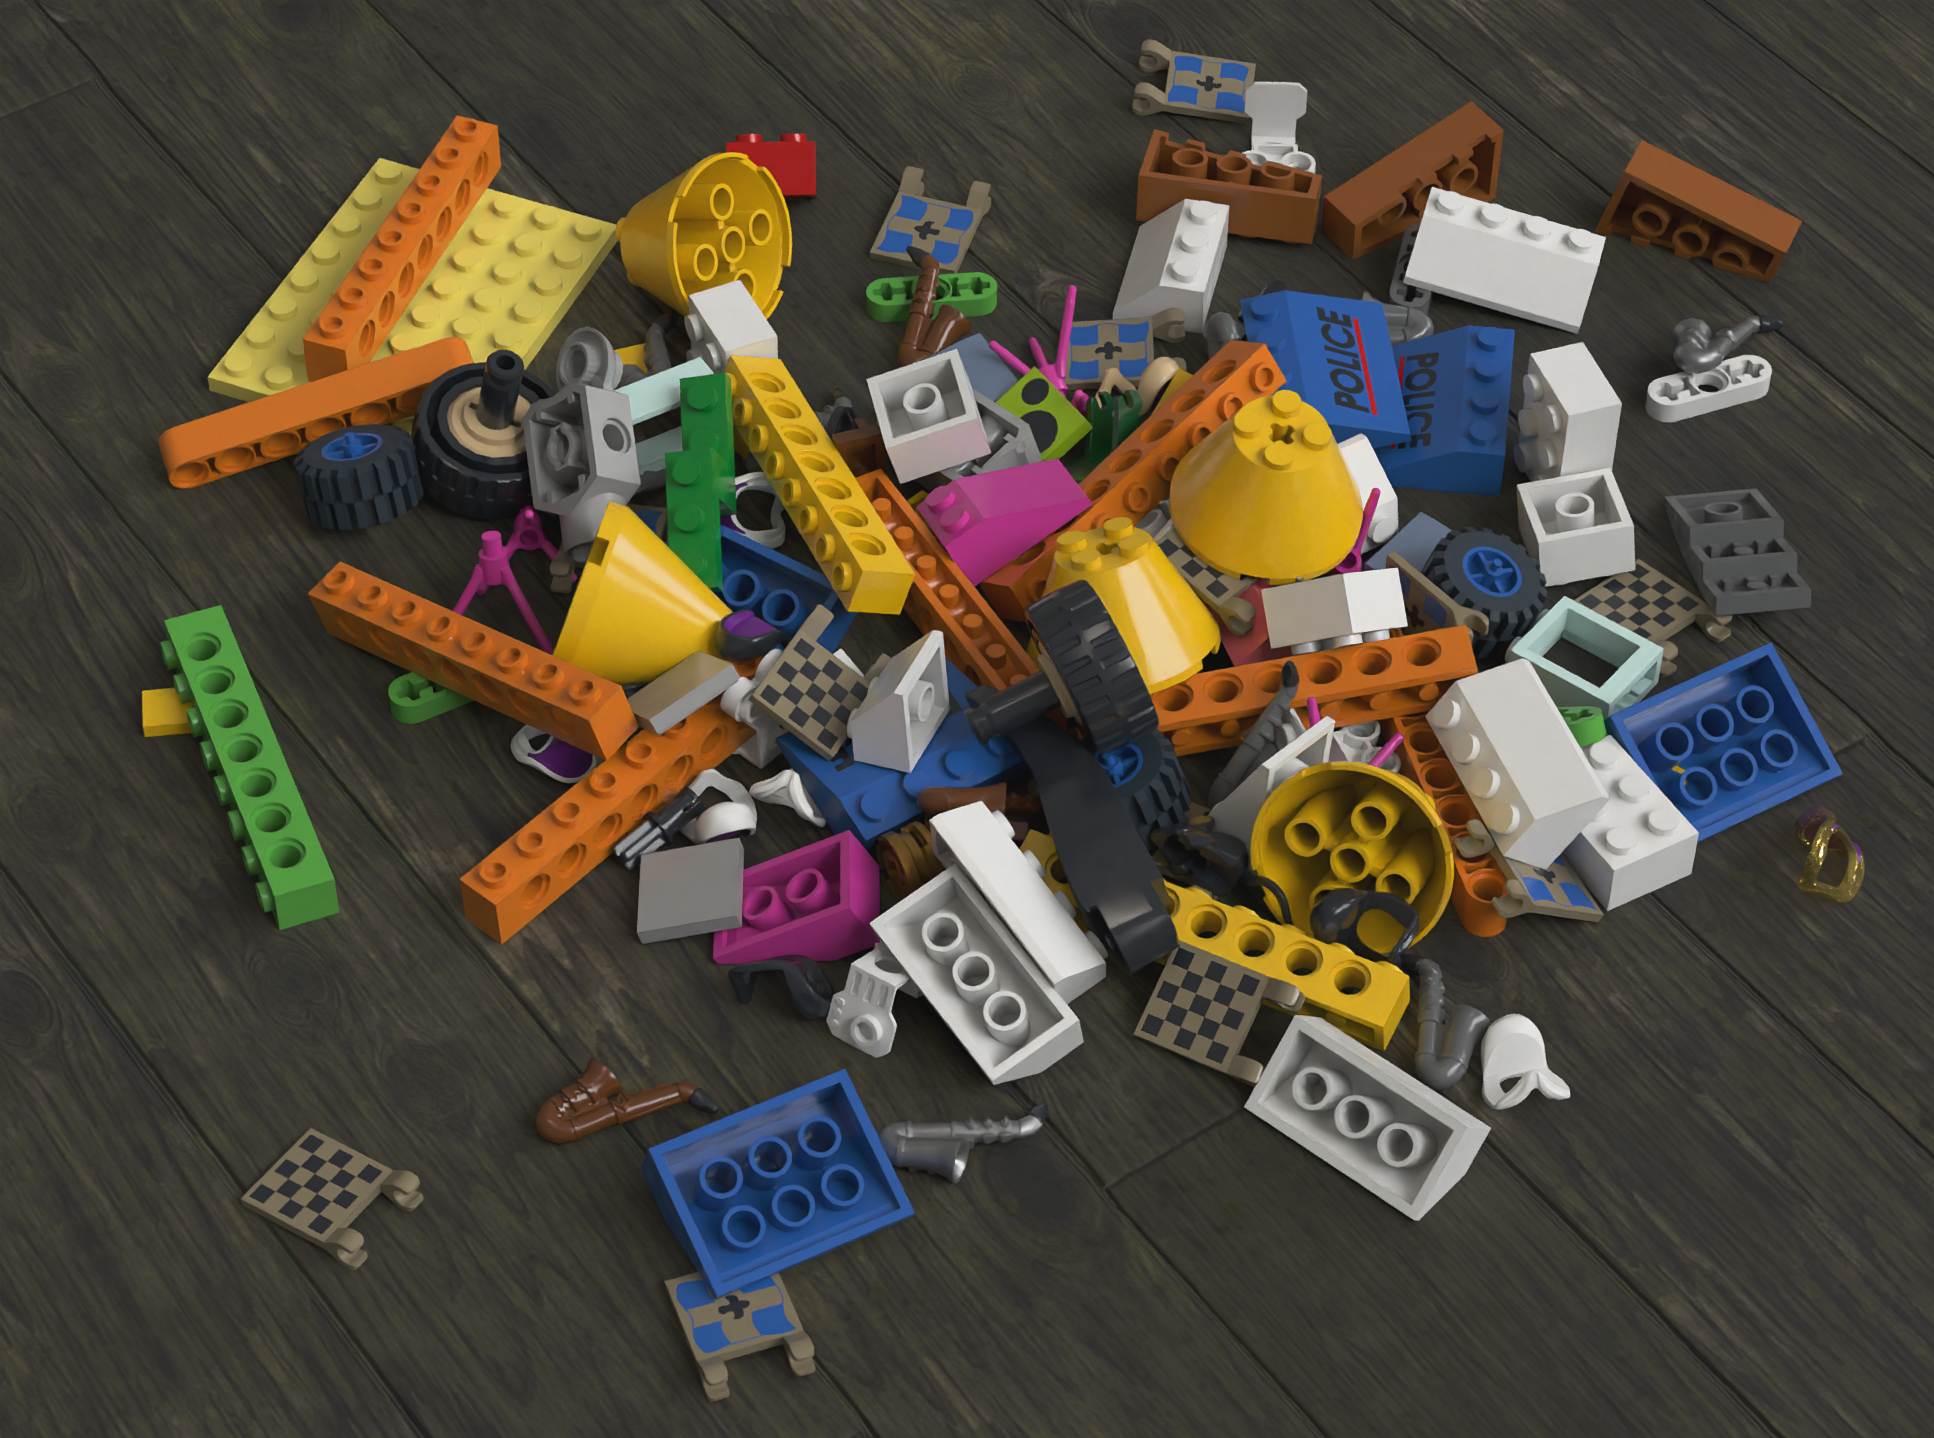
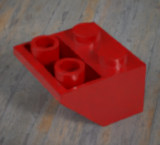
[726,133,816,199]

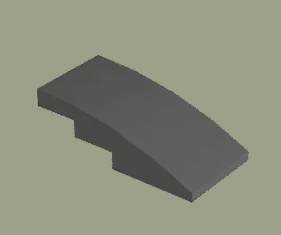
[1664,489,1811,616]

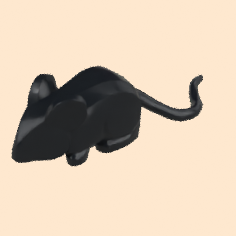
[1150,815,1294,926]

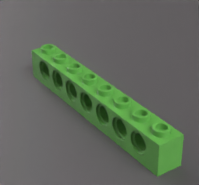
[160,605,339,930]

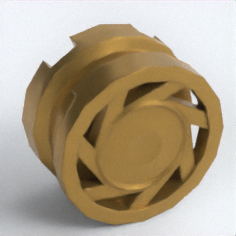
[876,821,945,901]

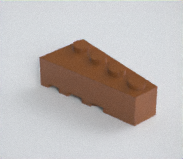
[1136,129,1322,244]

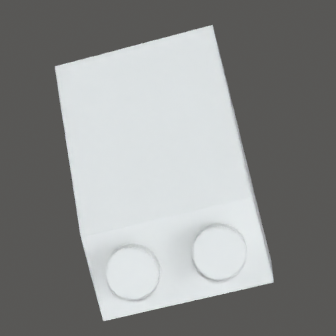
[1208,716,1335,875]

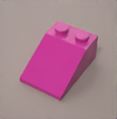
[916,459,1093,587]
[713,830,880,964]

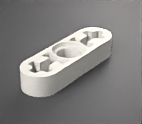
[1645,355,1772,422]

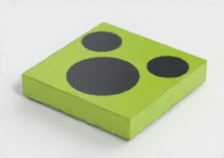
[995,366,1093,462]

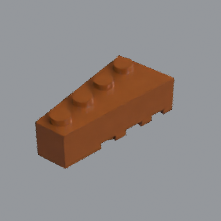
[1321,101,1504,260]
[1595,140,1802,283]

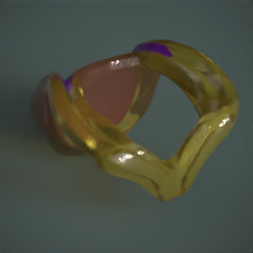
[1795,805,1865,903]

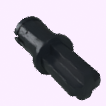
[612,786,705,870]

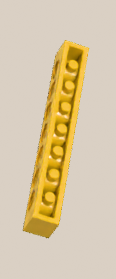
[723,355,915,615]
[1019,829,1410,1052]

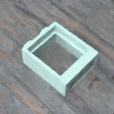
[614,357,714,475]
[1505,596,1664,720]

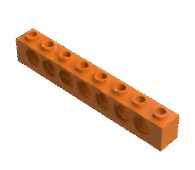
[303,116,501,382]
[979,340,1287,622]
[855,468,1067,731]
[308,561,639,761]
[1077,625,1478,757]
[459,656,763,945]

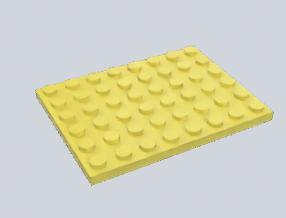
[208,158,618,436]

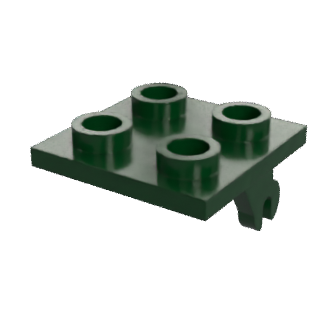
[1063,390,1142,484]

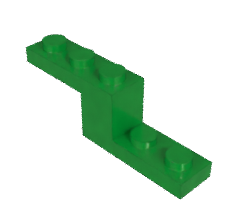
[665,372,737,593]

